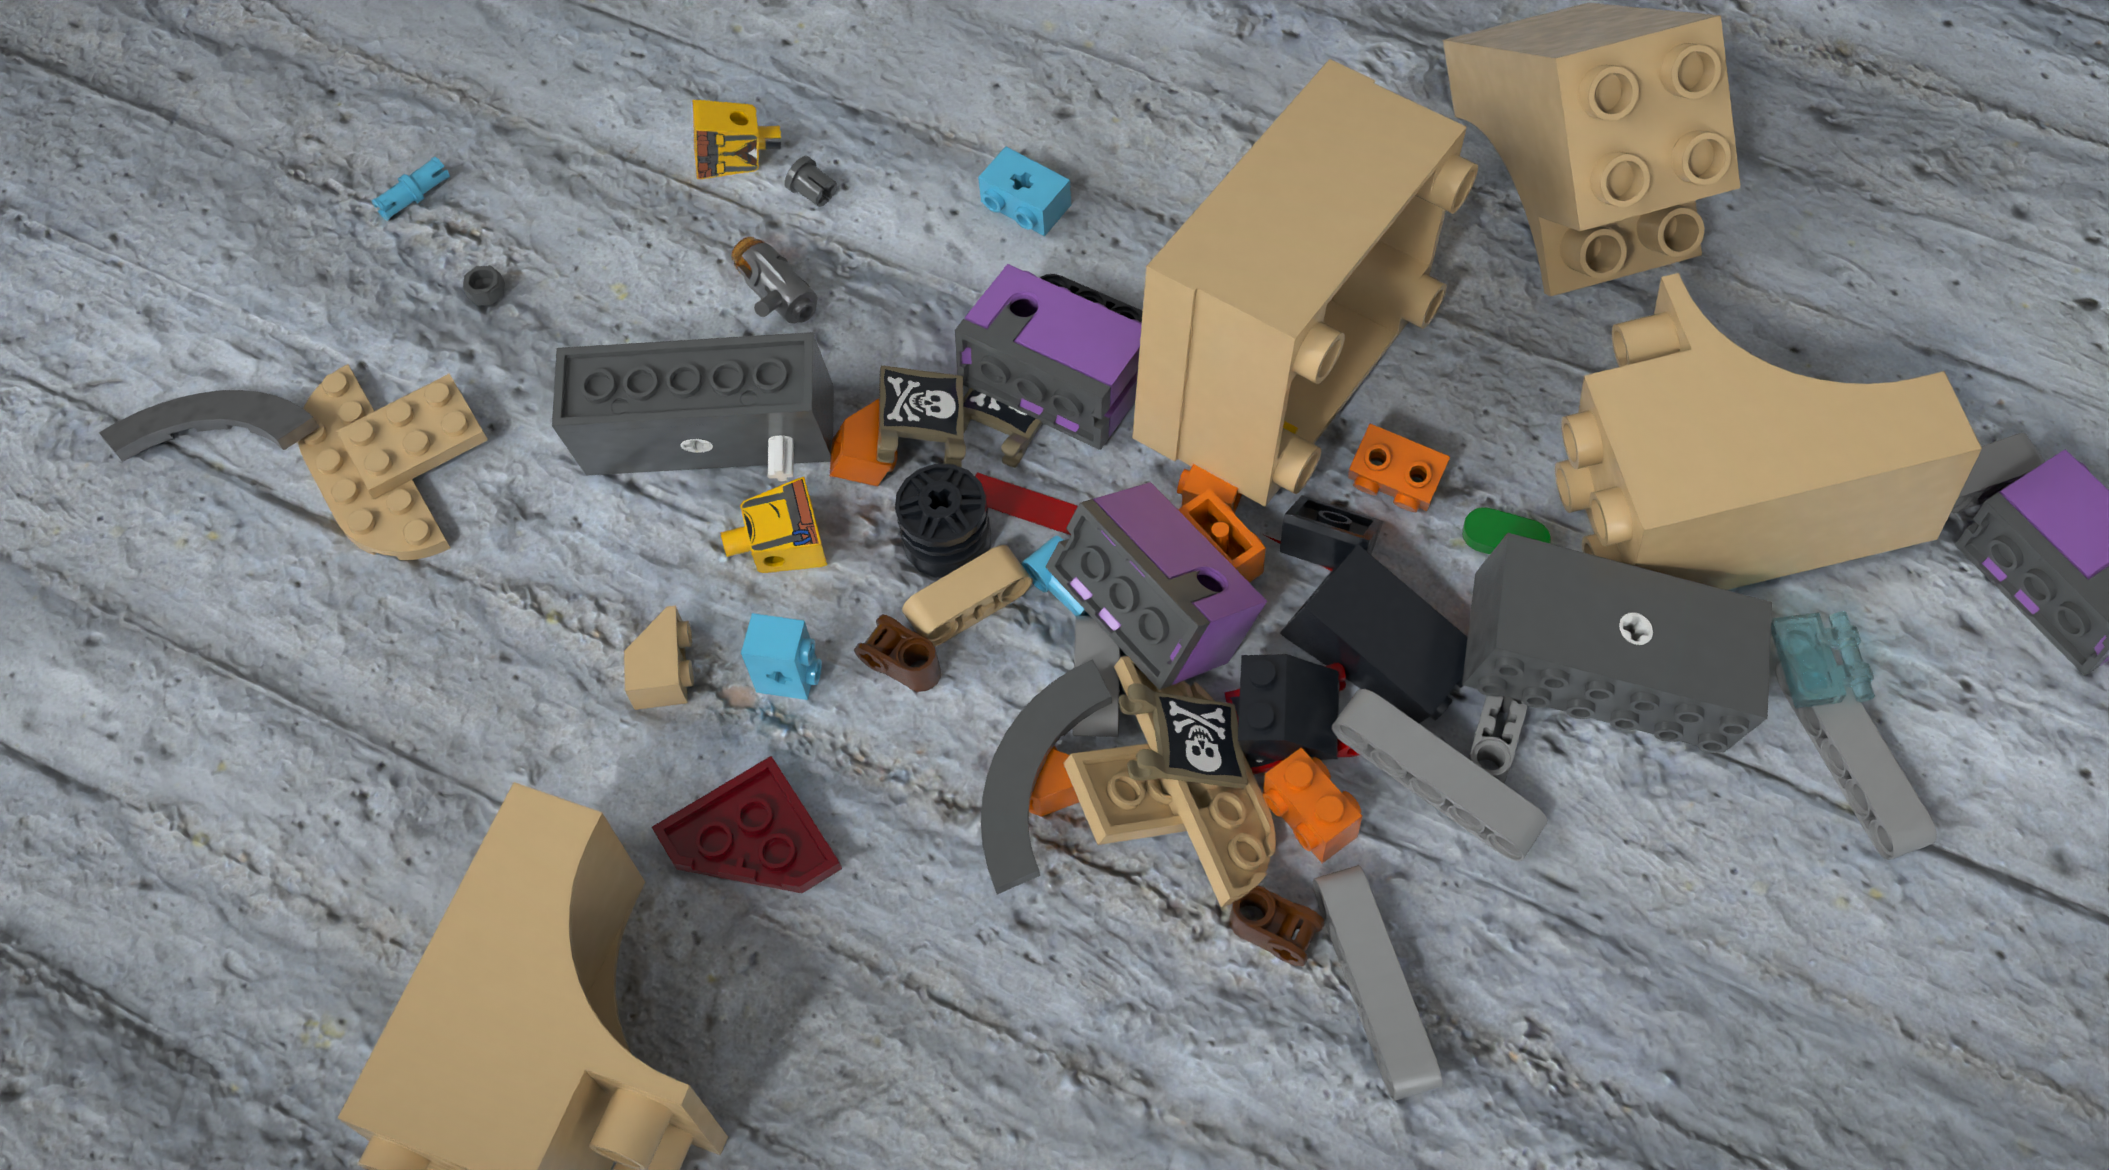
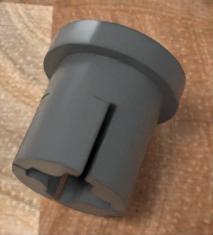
[784,156,837,207]

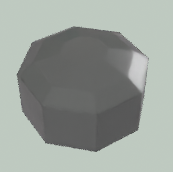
[463,266,505,305]

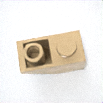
[624,605,694,710]

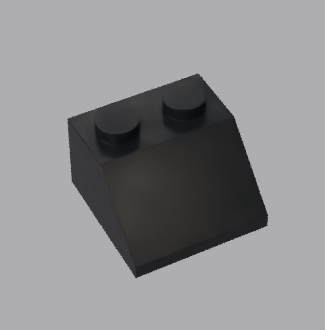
[1238,654,1340,761]

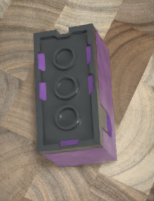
[955,264,1142,450]
[1955,449,2109,676]
[1046,482,1267,690]

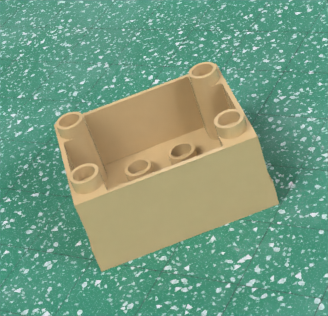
[1132,59,1478,507]

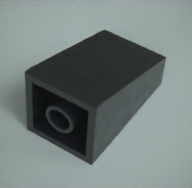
[1280,544,1468,724]

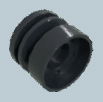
[895,464,991,578]

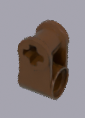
[854,614,941,692]
[1229,885,1325,966]

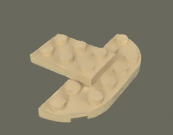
[298,364,488,560]
[1063,656,1276,907]

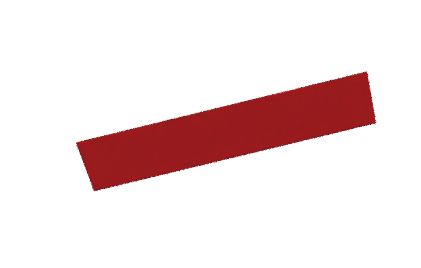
[975,472,1078,535]

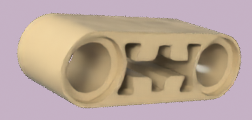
[902,545,1033,647]

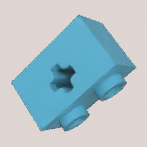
[978,146,1072,236]
[741,613,822,700]

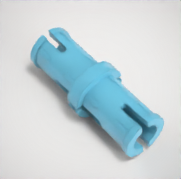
[371,156,450,221]

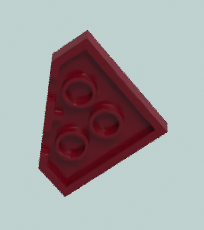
[651,756,842,893]

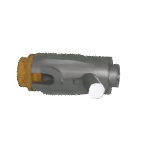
[731,236,818,324]

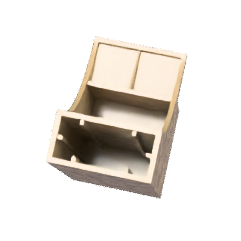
[1443,3,1740,296]
[1555,273,1982,590]
[338,782,728,1170]

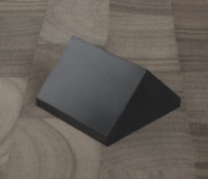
[1280,495,1383,569]

